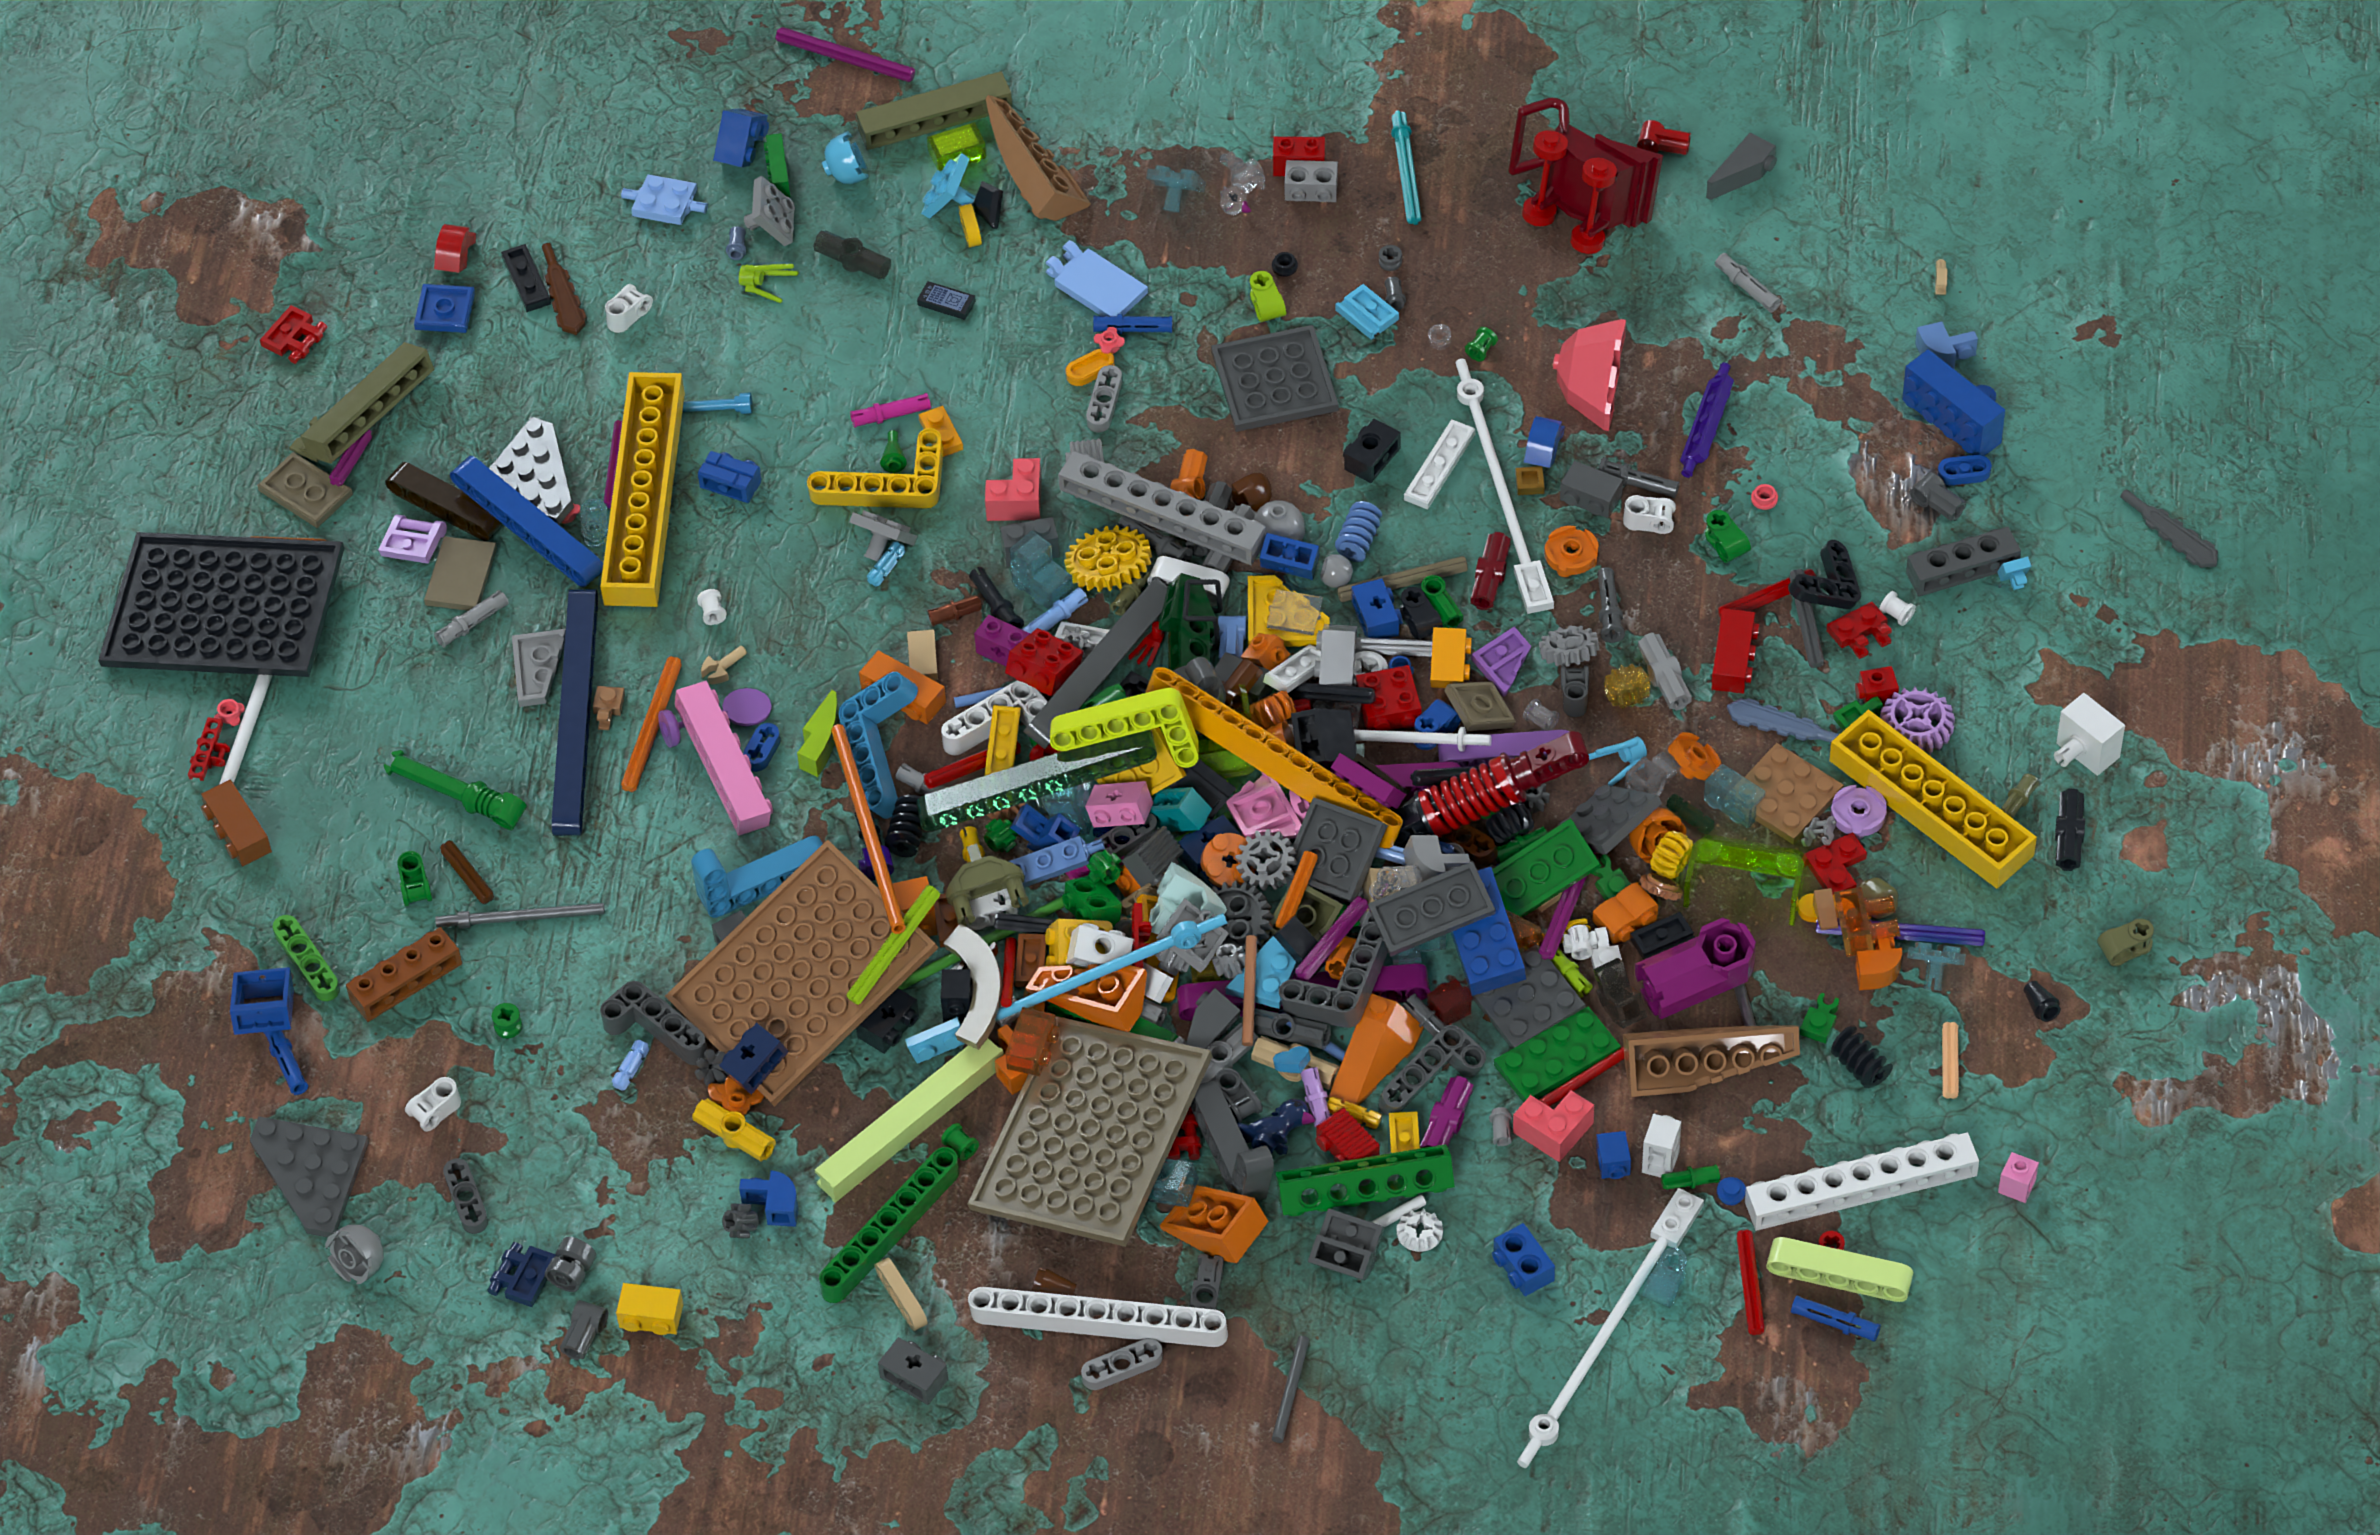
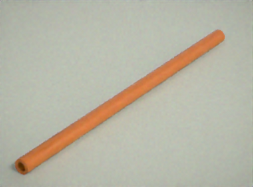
[831,724,906,934]

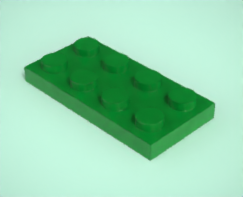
[1492,818,1602,925]
[1494,1006,1621,1103]

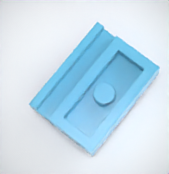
[1335,284,1399,340]

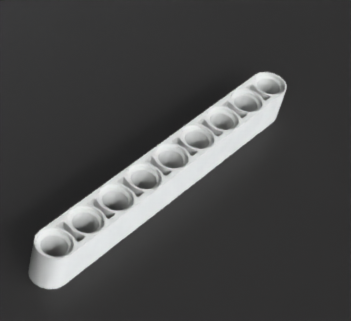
[968,1287,1228,1347]

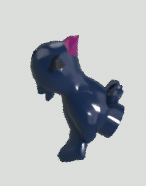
[1237,1099,1315,1155]

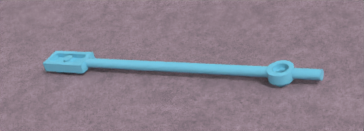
[905,913,1228,1064]

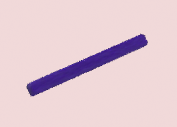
[1816,918,1985,946]

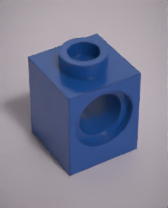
[1596,1131,1631,1179]

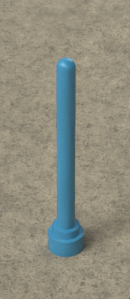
[682,392,752,414]

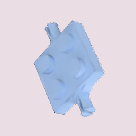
[621,174,708,225]

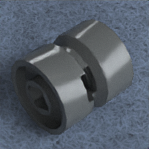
[545,1237,596,1292]

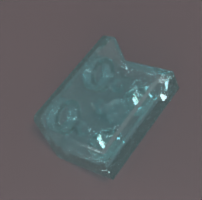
[1704,764,1766,828]

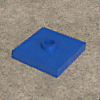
[414,284,475,333]

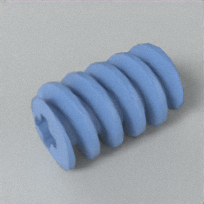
[1335,501,1383,562]

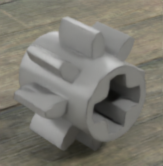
[1061,626,1093,658]
[1212,944,1245,979]
[1155,949,1190,976]

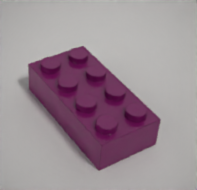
[1331,753,1406,809]

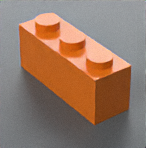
[859,650,946,724]

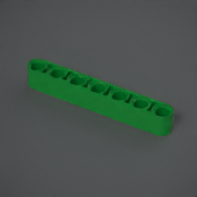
[819,1147,959,1303]

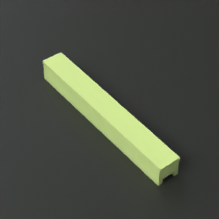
[815,1038,1004,1203]

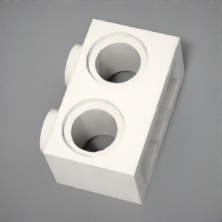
[1642,1114,1681,1178]

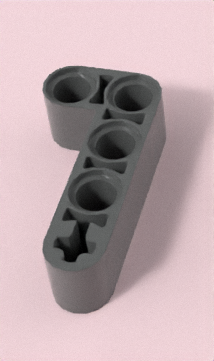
[600,981,707,1065]
[1378,1025,1486,1116]

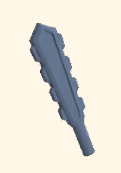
[1727,698,1839,743]

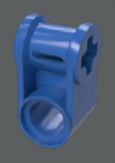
[1414,699,1461,750]

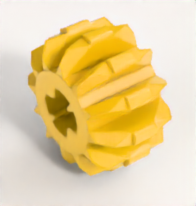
[1650,830,1694,880]

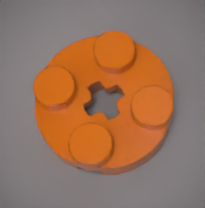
[1544,525,1599,577]
[1668,732,1721,782]
[1201,833,1256,889]

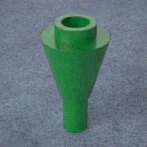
[880,430,907,473]

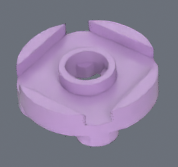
[1830,785,1887,839]

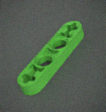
[273,915,340,1001]

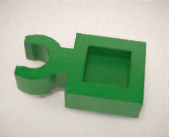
[1591,854,1631,901]
[1799,993,1839,1044]

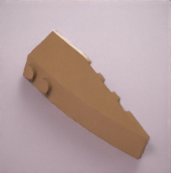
[985,95,1091,221]
[1623,1025,1800,1097]

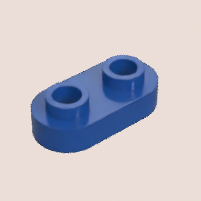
[1937,455,1992,485]

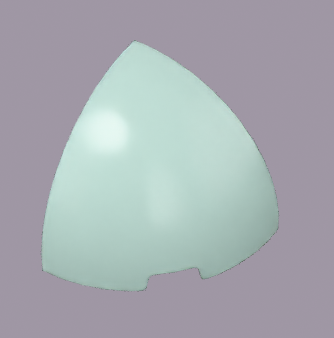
[1149,862,1227,935]

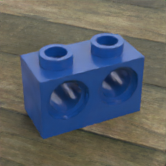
[1492,1223,1555,1296]

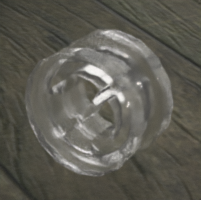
[1428,324,1452,350]

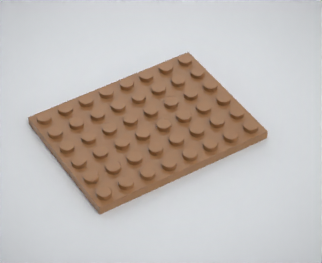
[665,840,939,1107]

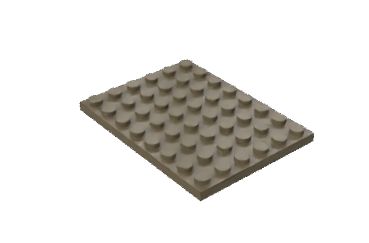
[967,1016,1213,1247]

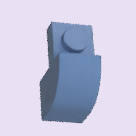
[1915,321,1978,369]

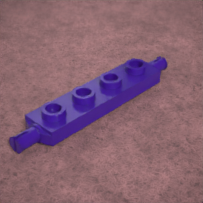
[1680,362,1734,478]

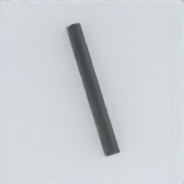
[1272,1336,1310,1443]

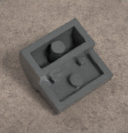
[1308,1208,1384,1281]

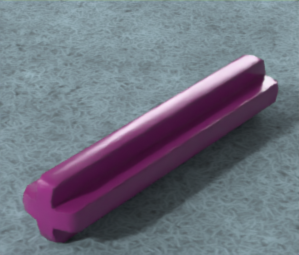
[329,429,372,487]

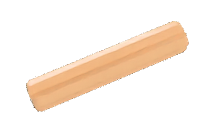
[1942,1022,1959,1099]

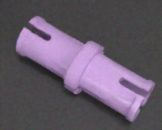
[1300,1067,1330,1127]

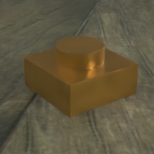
[1515,466,1545,496]

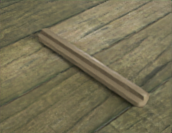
[1337,556,1468,602]

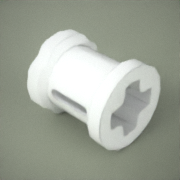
[697,589,727,625]
[1879,591,1916,626]

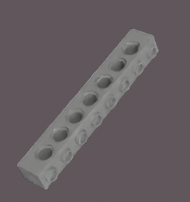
[1058,451,1266,566]

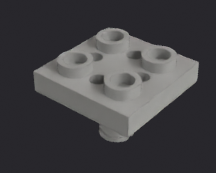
[744,176,795,246]
[849,510,917,561]
[1156,898,1229,973]

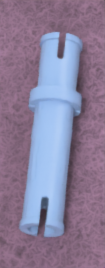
[1021,587,1088,634]

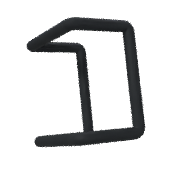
[1183,579,1223,650]

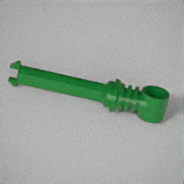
[384,750,527,830]

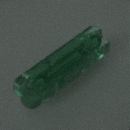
[1666,794,1715,835]

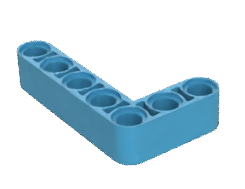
[839,672,918,819]
[691,836,823,918]

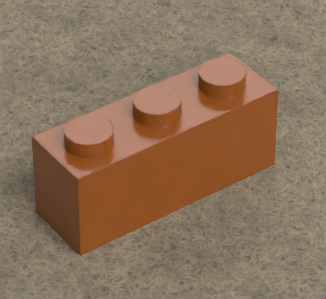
[200,779,272,867]

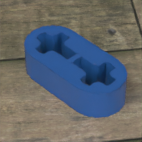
[743,723,781,772]

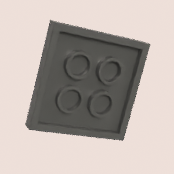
[1557,785,1662,854]
[1285,797,1388,902]
[1467,944,1585,1049]

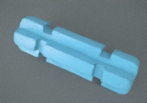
[867,541,905,587]

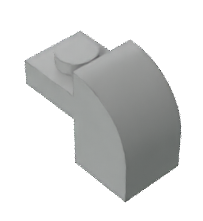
[1403,835,1470,883]

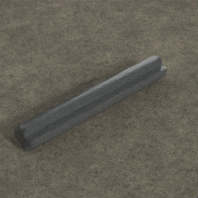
[1789,569,1824,668]

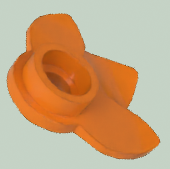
[708,1076,764,1116]

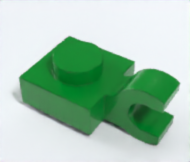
[1833,697,1883,731]

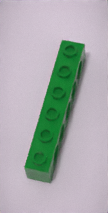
[1275,1144,1455,1216]

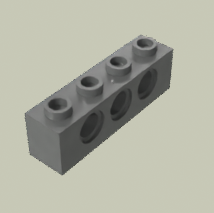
[1906,527,2021,597]

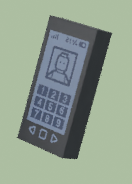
[917,281,976,320]

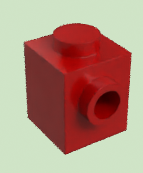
[1855,666,1899,706]

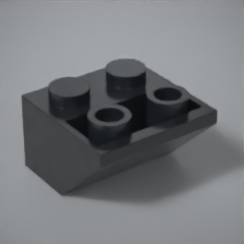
[1291,708,1357,770]

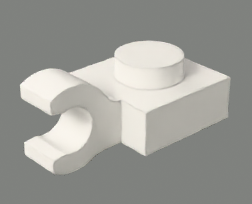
[1590,927,1624,980]

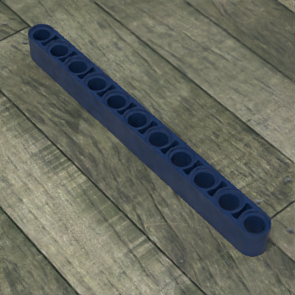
[552,589,598,836]

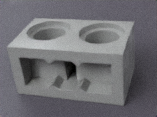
[1284,160,1338,202]

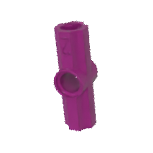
[1420,1076,1473,1148]

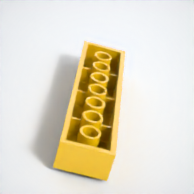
[1829,709,2037,889]

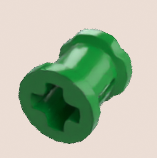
[1465,327,1498,362]
[941,1123,979,1161]

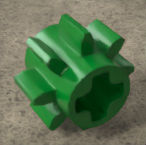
[984,819,1018,853]
[1086,849,1123,885]

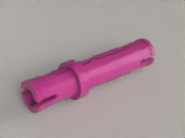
[850,393,931,428]

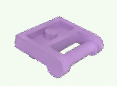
[378,514,447,564]

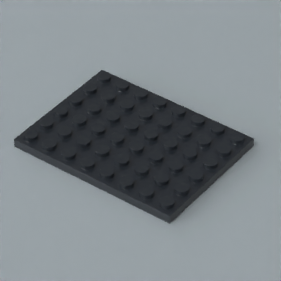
[98,532,345,677]

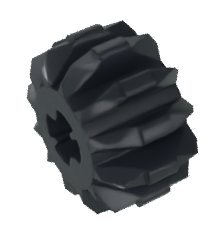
[1486,804,1534,846]

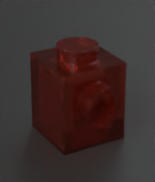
[1427,978,1473,1026]

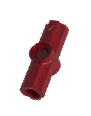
[1471,532,1511,610]

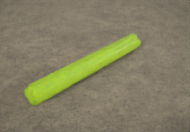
[846,885,940,1005]

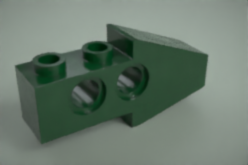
[1159,573,1220,671]

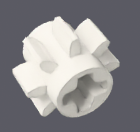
[1563,925,1598,960]

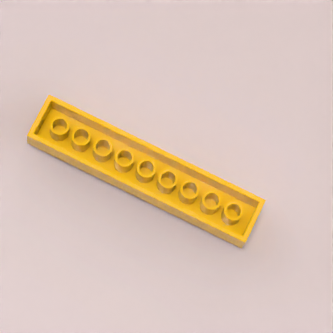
[600,372,685,607]

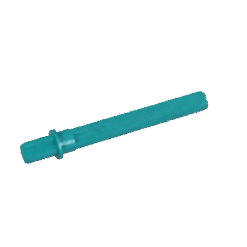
[1391,110,1422,225]

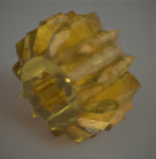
[1604,663,1651,709]

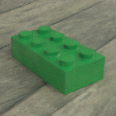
[763,133,791,199]

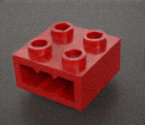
[1005,628,1084,696]
[1356,665,1422,731]

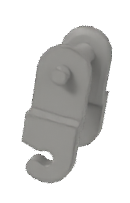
[1801,816,1836,847]

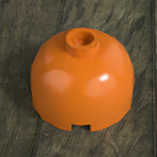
[1629,807,1686,864]

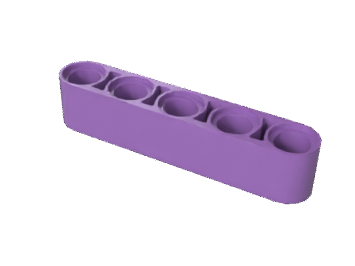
[1438,730,1569,767]

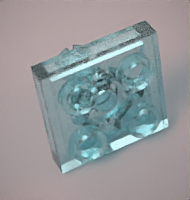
[1146,165,1206,213]
[1907,942,1966,991]

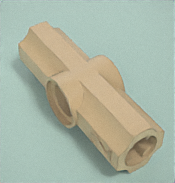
[1251,1036,1339,1090]

